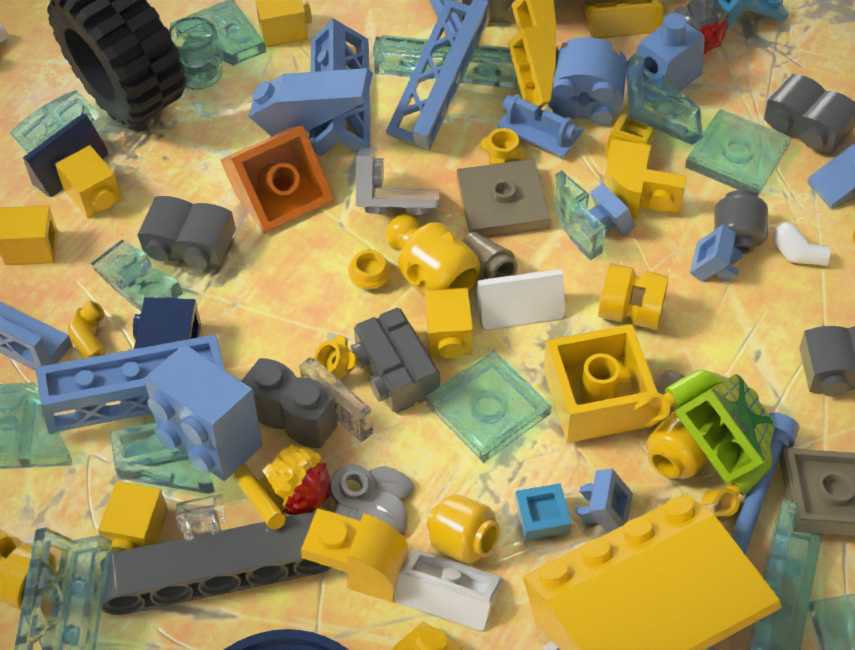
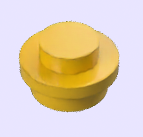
[349,250,390,290]

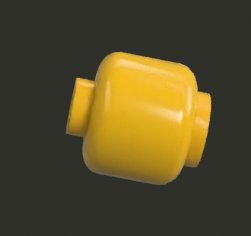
[647,412,708,479]
[427,494,500,563]

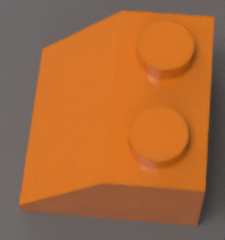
[220,126,335,233]

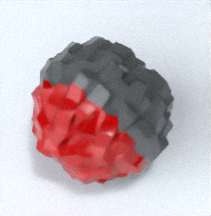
[674,0,729,55]

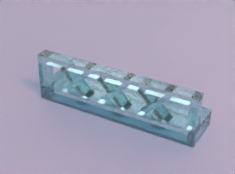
[373,35,520,89]
[747,498,822,650]
[14,527,112,650]

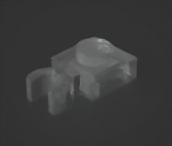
[175,494,226,540]

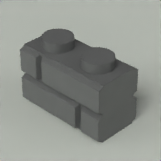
[350,307,440,413]

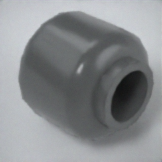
[714,190,768,254]

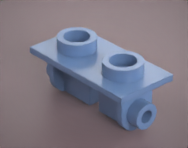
[497,94,584,158]

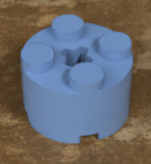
[548,37,627,126]

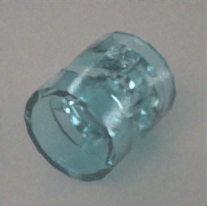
[169,17,223,90]

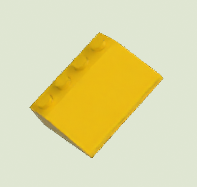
[522,493,781,650]

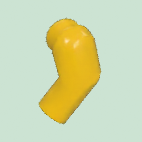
[68,301,106,358]

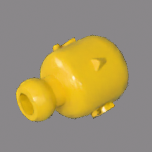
[385,214,480,297]

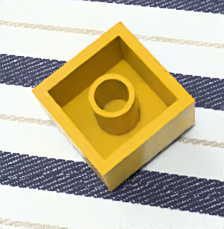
[543,324,658,443]

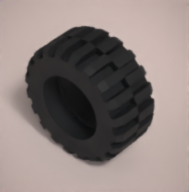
[47,0,186,126]

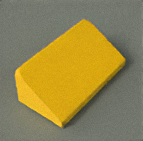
[583,0,663,38]

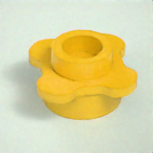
[480,128,526,164]
[314,335,358,387]

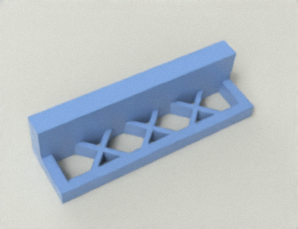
[386,0,490,151]
[309,18,370,156]
[0,302,72,371]
[35,334,225,434]

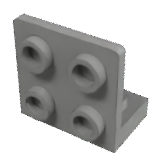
[356,148,439,215]

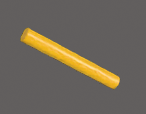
[231,463,286,530]

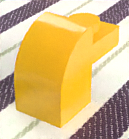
[604,139,687,219]
[301,508,408,603]

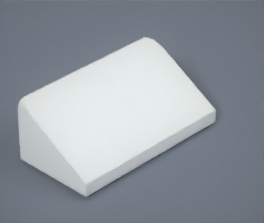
[477,269,565,330]
[394,549,503,631]

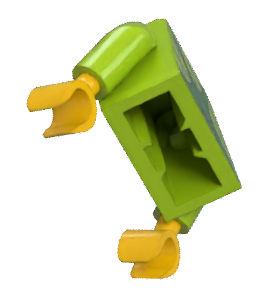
[634,370,775,518]

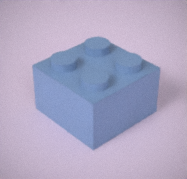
[144,344,262,481]

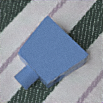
[627,13,704,106]

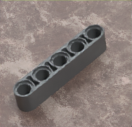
[97,512,332,615]

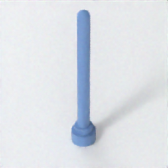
[731,413,800,554]

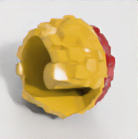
[258,444,330,516]

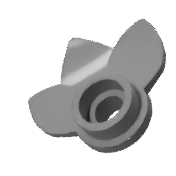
[329,464,415,536]

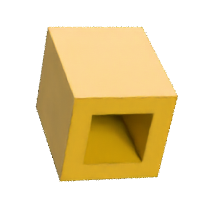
[255,0,312,47]
[55,145,122,219]
[0,205,58,265]
[425,288,473,359]
[98,481,168,553]

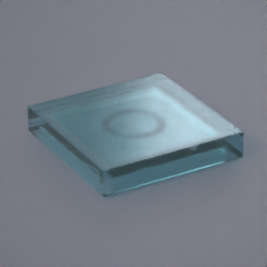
[685,109,792,196]
[426,349,552,463]

